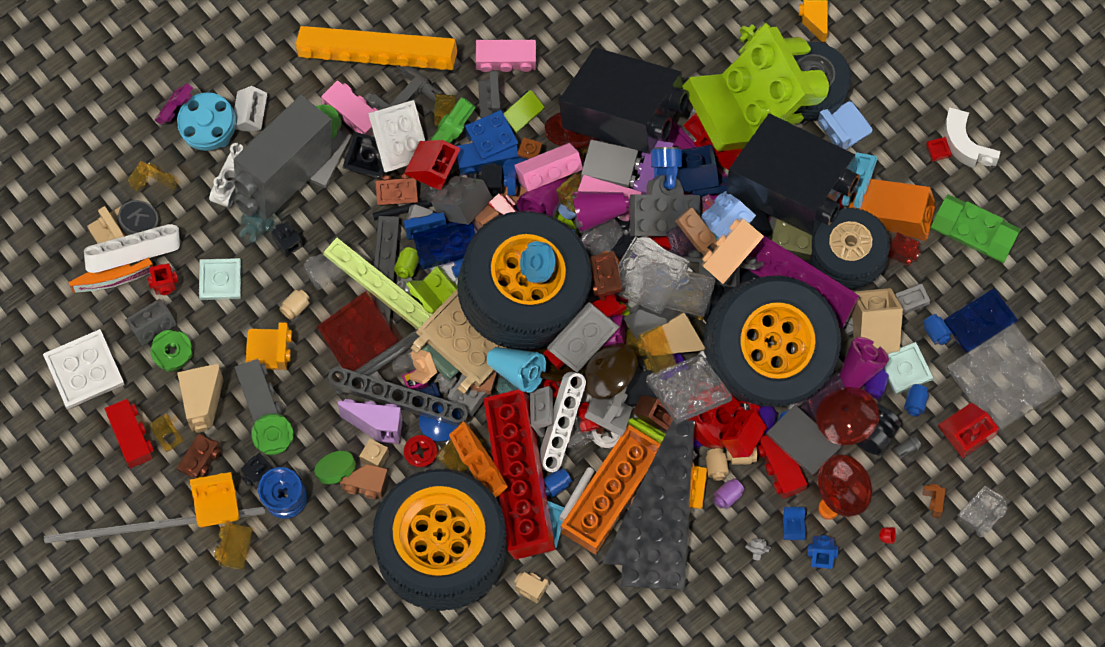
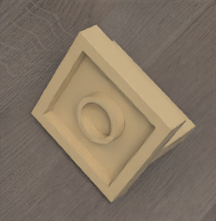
[87,206,128,244]

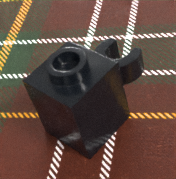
[467,163,503,196]
[271,221,303,257]
[240,453,274,489]

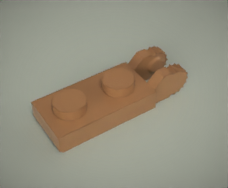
[675,207,717,255]

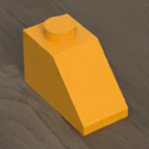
[799,0,828,42]

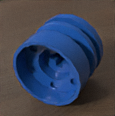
[258,467,308,519]

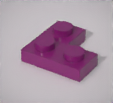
[154,83,193,125]

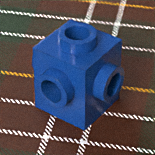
[807,535,838,569]

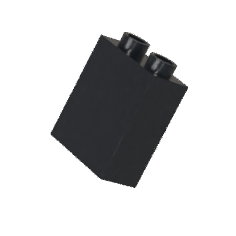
[559,47,689,154]
[726,113,860,236]

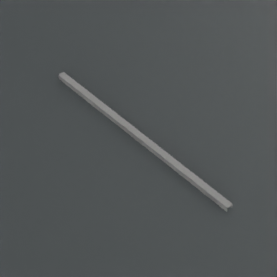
[44,507,265,544]

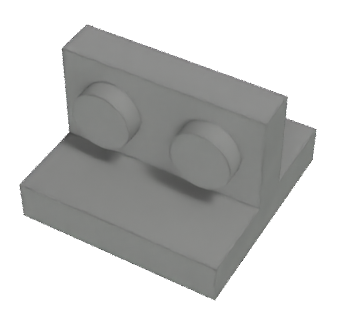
[585,387,632,436]

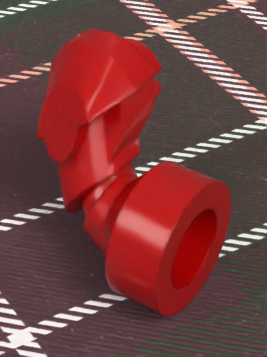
[576,402,601,433]

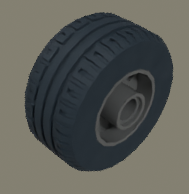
[793,41,851,120]

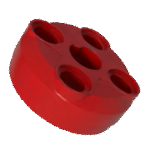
[687,386,745,449]

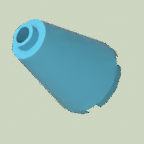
[487,347,546,393]

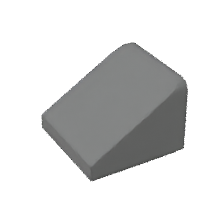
[406,204,433,220]

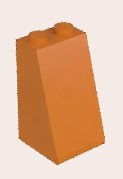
[849,179,936,241]

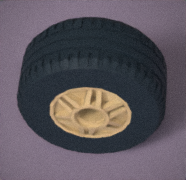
[811,207,890,289]

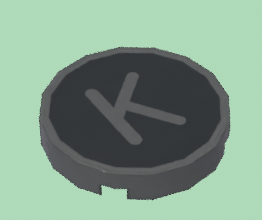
[117,200,158,235]

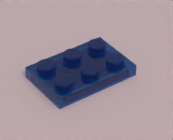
[413,221,476,270]
[944,288,1018,354]

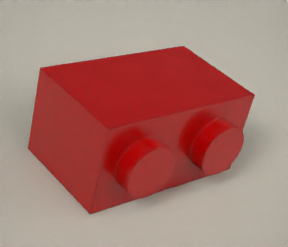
[721,409,767,458]

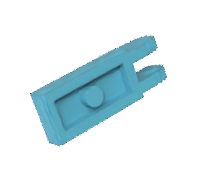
[842,152,877,208]

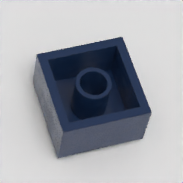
[676,145,719,192]

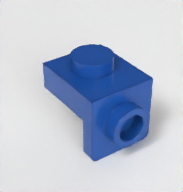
[783,507,805,540]

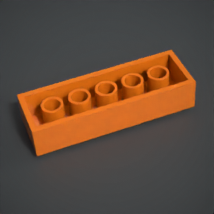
[560,425,661,555]

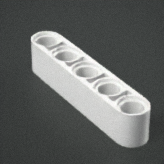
[84,224,180,273]
[539,372,586,472]

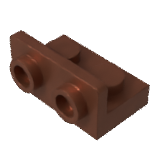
[376,174,418,205]
[590,251,623,301]
[177,434,221,479]

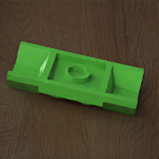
[930,194,1021,264]

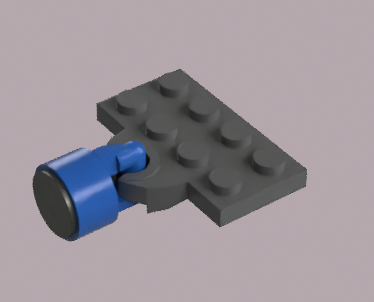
[630,147,700,236]

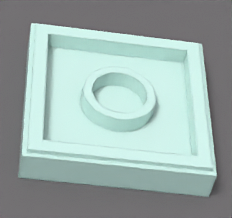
[199,258,241,300]
[883,342,933,395]

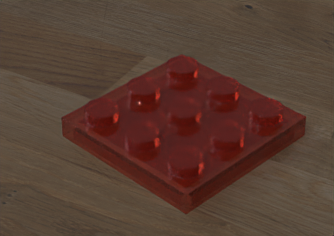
[317,291,399,371]

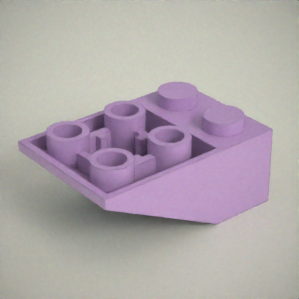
[338,399,403,444]

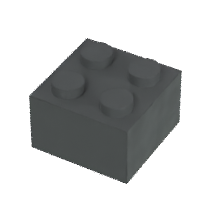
[431,176,493,225]

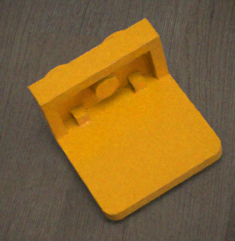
[245,323,292,370]
[190,472,239,527]

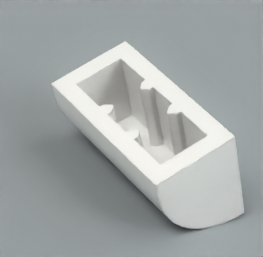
[234,86,267,131]

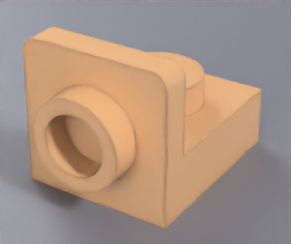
[409,350,437,384]

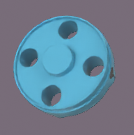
[177,92,237,151]

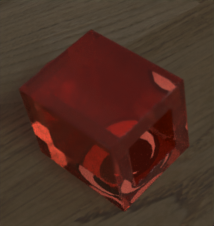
[888,232,921,266]

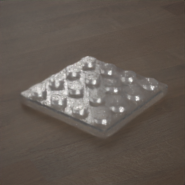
[946,324,1063,432]

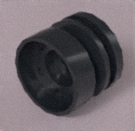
[846,401,901,456]

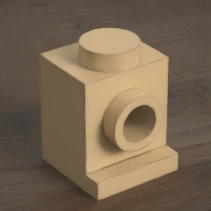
[514,572,548,604]

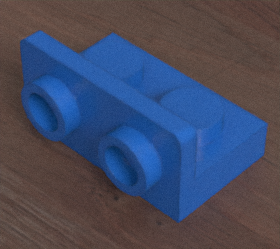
[403,212,447,240]

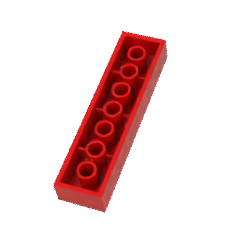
[483,389,556,560]

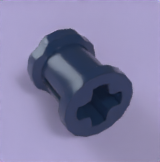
[415,381,441,406]

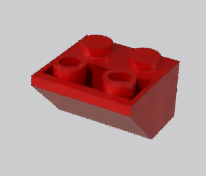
[404,140,461,191]
[938,403,999,459]

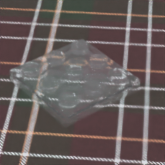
[615,237,690,314]
[646,354,732,424]

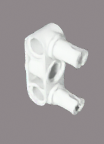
[209,143,243,208]

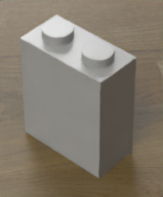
[581,140,641,188]

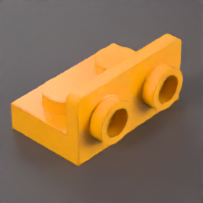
[690,464,707,509]

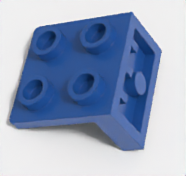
[465,110,518,160]

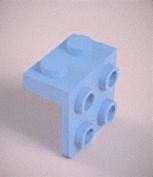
[818,101,872,149]
[701,191,756,238]

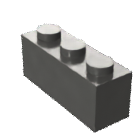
[235,359,282,423]

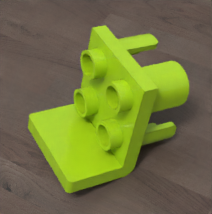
[683,27,829,151]

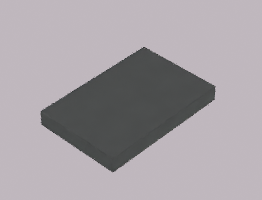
[766,405,841,477]

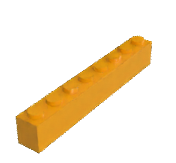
[295,26,457,70]

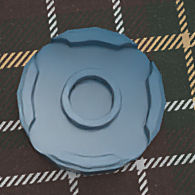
[520,241,556,283]

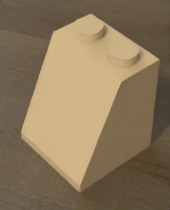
[852,288,903,354]
[637,312,705,356]
[177,364,224,433]

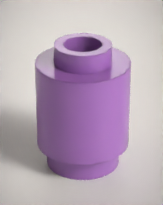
[713,478,744,509]

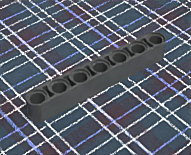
[327,367,467,426]

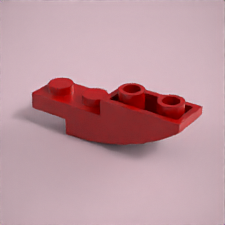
[683,113,743,170]

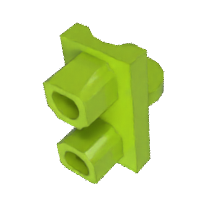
[738,23,770,55]

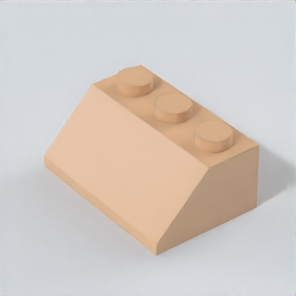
[702,218,764,284]

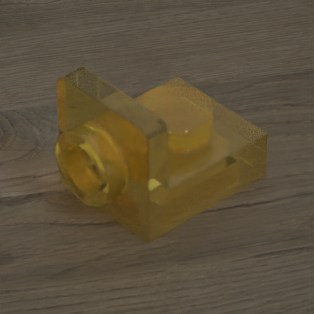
[434,94,456,126]

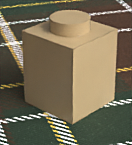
[360,439,389,468]

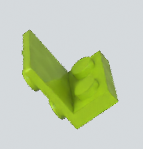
[406,266,457,314]

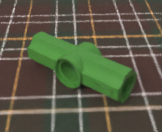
[430,97,476,143]

